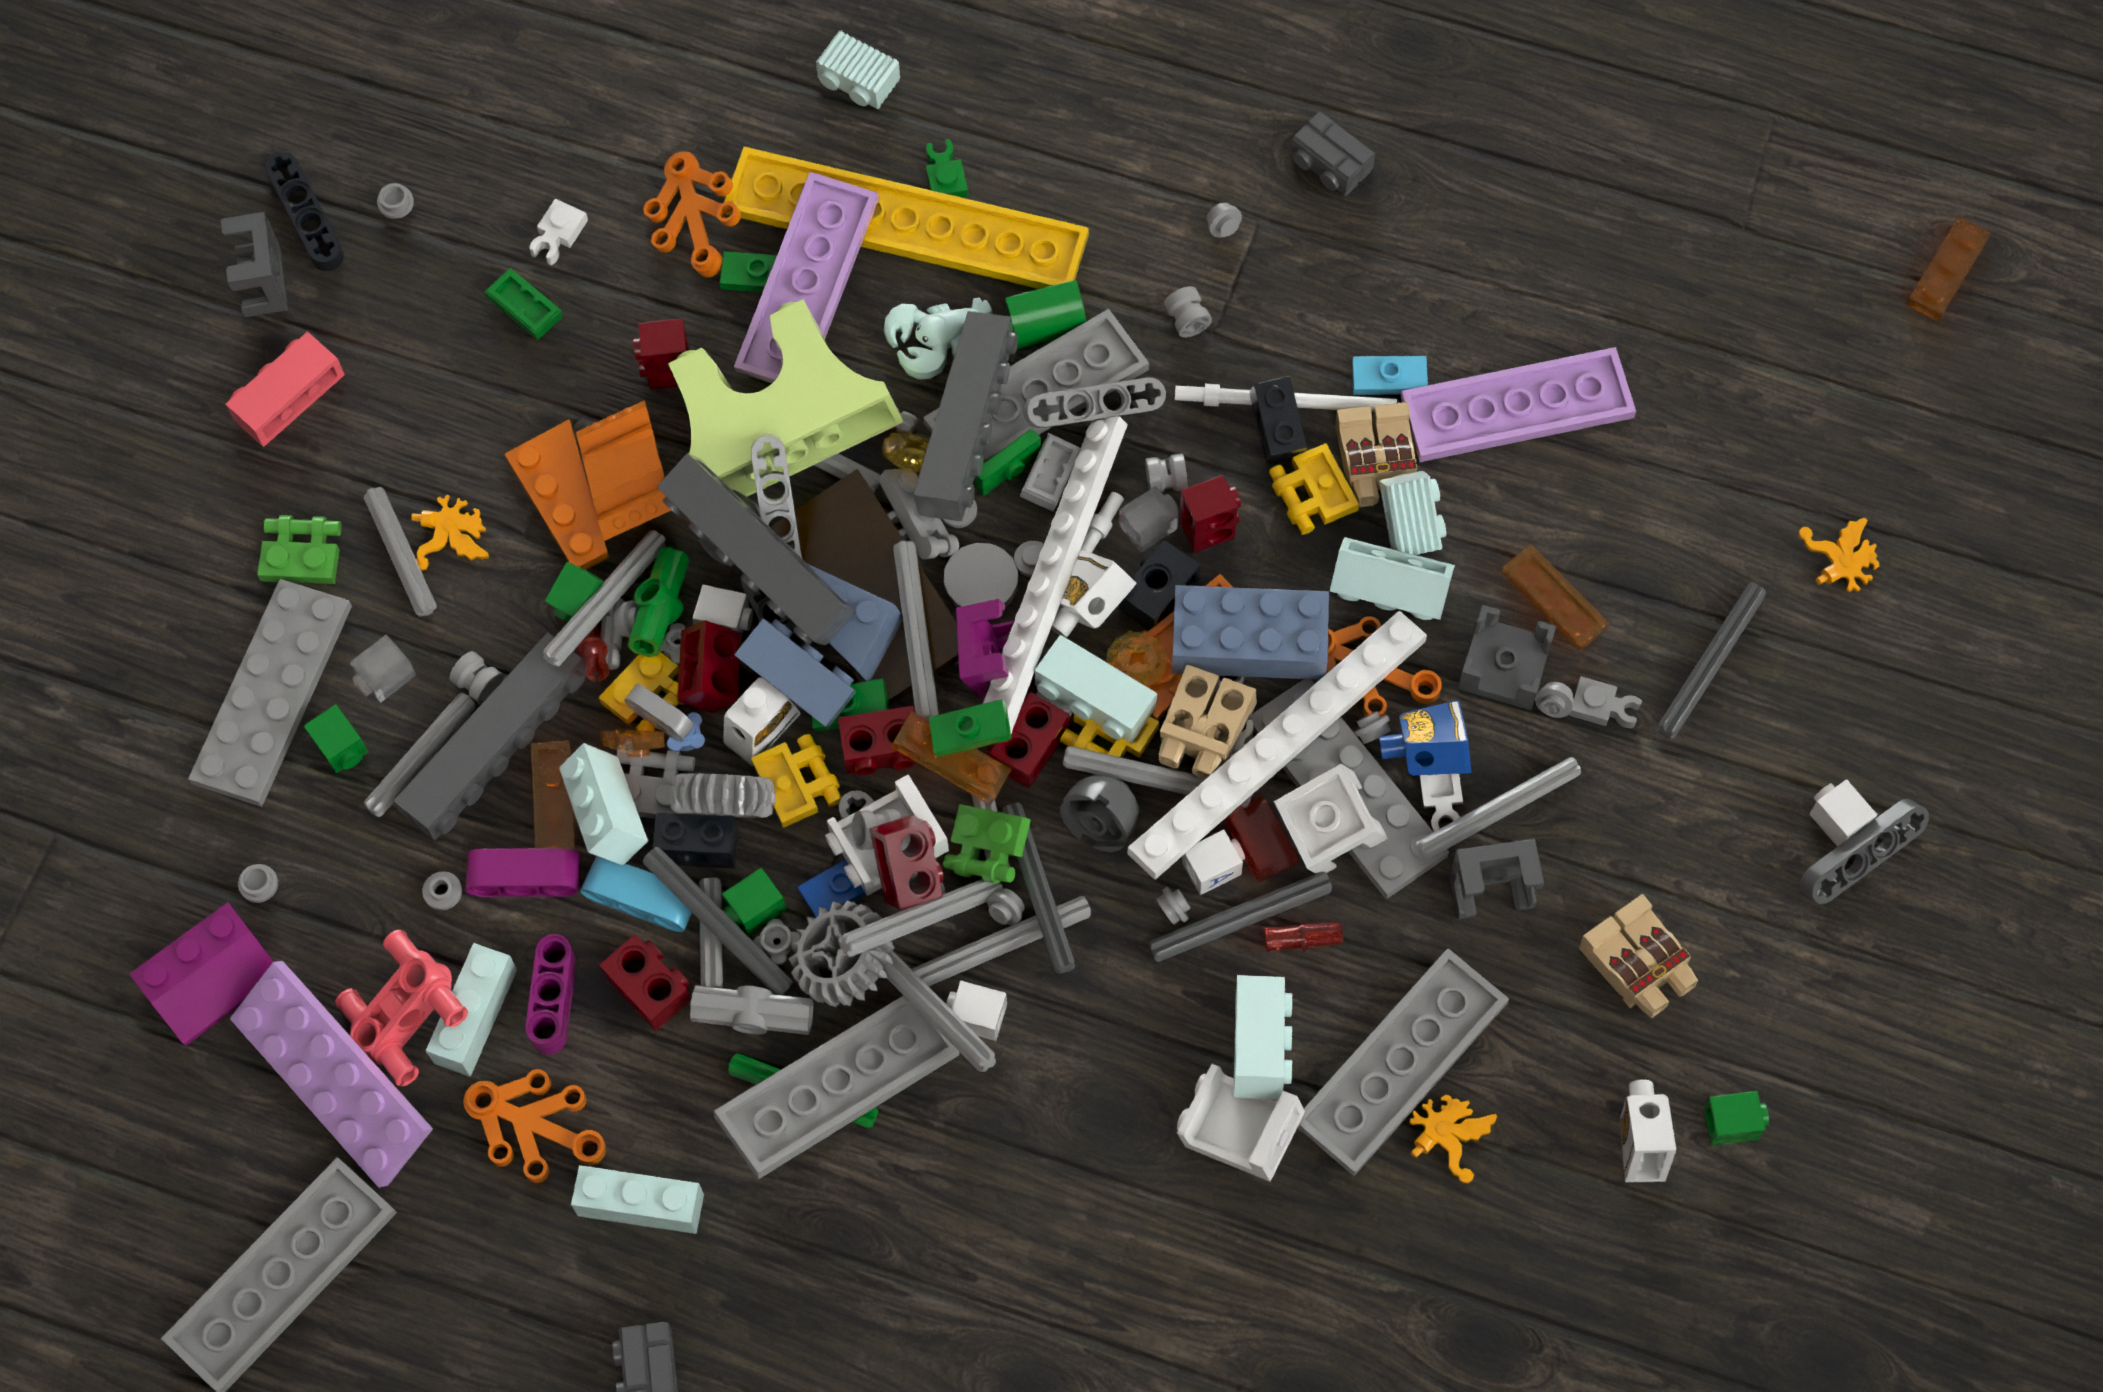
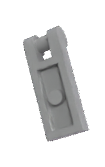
[878,468,959,559]

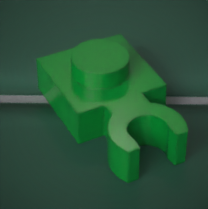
[926,139,968,198]

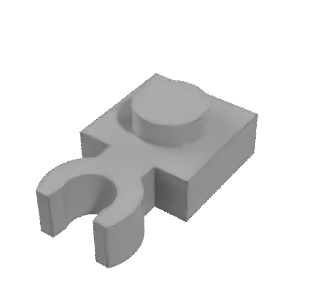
[1569,676,1642,728]

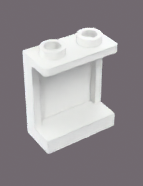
[825,774,949,896]
[1177,1064,1305,1182]

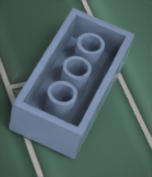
[1172,585,1329,680]

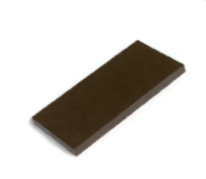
[770,469,959,706]

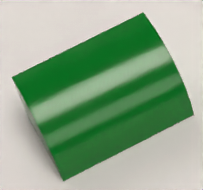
[1006,280,1086,350]

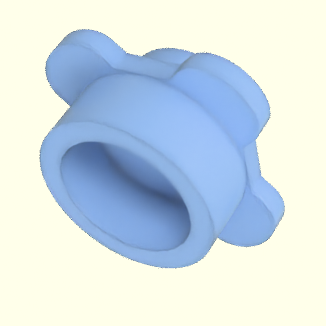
[667,712,705,751]

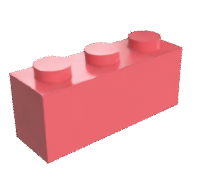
[226,331,345,447]

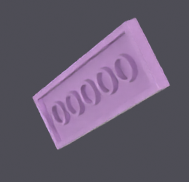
[734,172,879,383]
[1401,347,1636,462]
[230,961,433,1188]

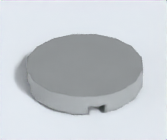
[944,543,1018,607]

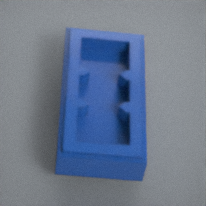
[798,859,866,919]

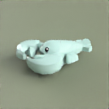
[884,297,993,380]

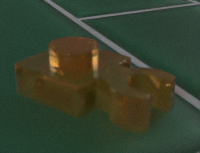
[600,728,665,757]

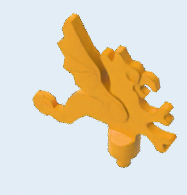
[411,495,489,571]
[1799,518,1879,592]
[1410,1095,1497,1183]

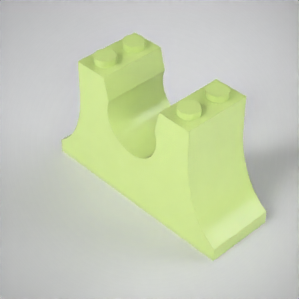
[668,299,904,497]

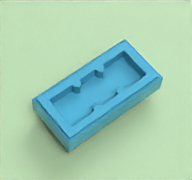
[1352,356,1428,395]

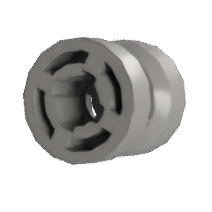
[1164,286,1212,338]
[1145,453,1188,495]
[449,651,504,704]
[852,809,901,850]

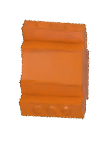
[576,400,671,541]

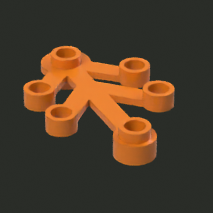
[643,151,741,278]
[1326,616,1442,717]
[463,1069,606,1183]

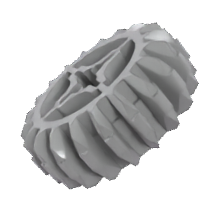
[669,773,775,818]
[789,900,895,1007]

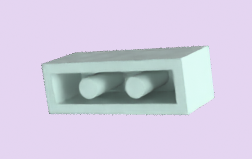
[1330,537,1455,620]
[1035,635,1157,743]
[559,743,648,865]
[426,943,517,1077]
[1234,975,1292,1100]
[571,1165,704,1234]

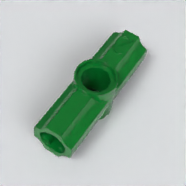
[627,547,690,657]

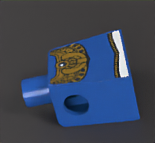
[1379,700,1472,776]

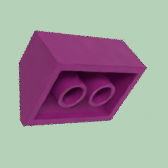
[130,902,273,1046]

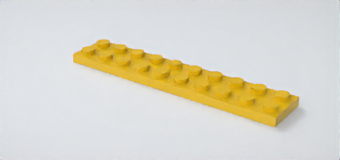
[724,147,1089,289]

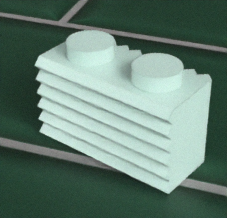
[816,31,900,109]
[1379,471,1446,555]

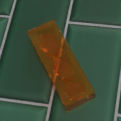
[1906,216,1991,321]
[1502,544,1609,652]
[890,711,1011,805]
[531,740,576,851]

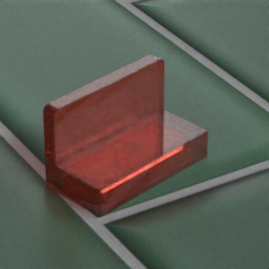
[1224,797,1298,883]

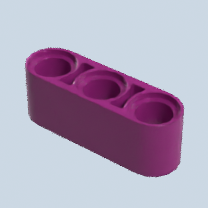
[465,848,580,897]
[526,934,577,1055]

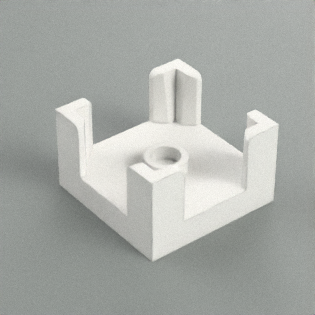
[1274,764,1388,874]

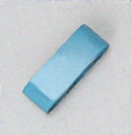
[580,856,692,932]

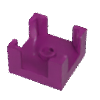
[956,599,1031,700]

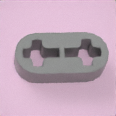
[624,684,694,742]

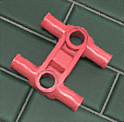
[335,930,468,1087]

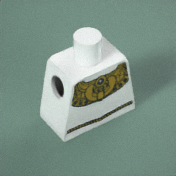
[1051,549,1136,638]
[723,677,800,766]
[1620,1080,1676,1182]

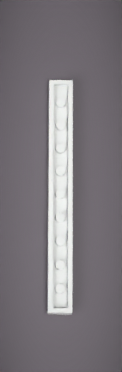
[983,416,1128,733]
[1127,611,1427,880]

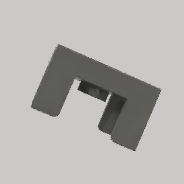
[221,212,288,317]
[1458,605,1556,711]
[1449,839,1544,919]

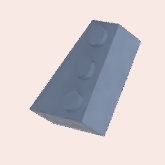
[808,564,903,681]
[734,619,856,728]

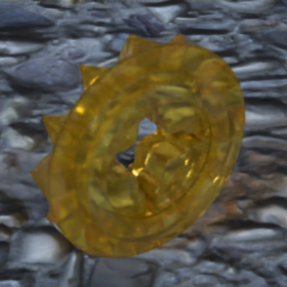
[882,431,930,472]
[1107,630,1168,687]

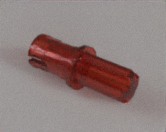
[577,626,610,681]
[1264,921,1344,952]

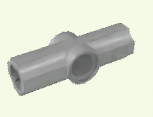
[690,985,814,1035]

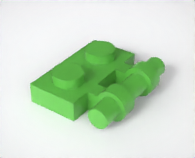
[257,515,341,584]
[943,804,1031,884]

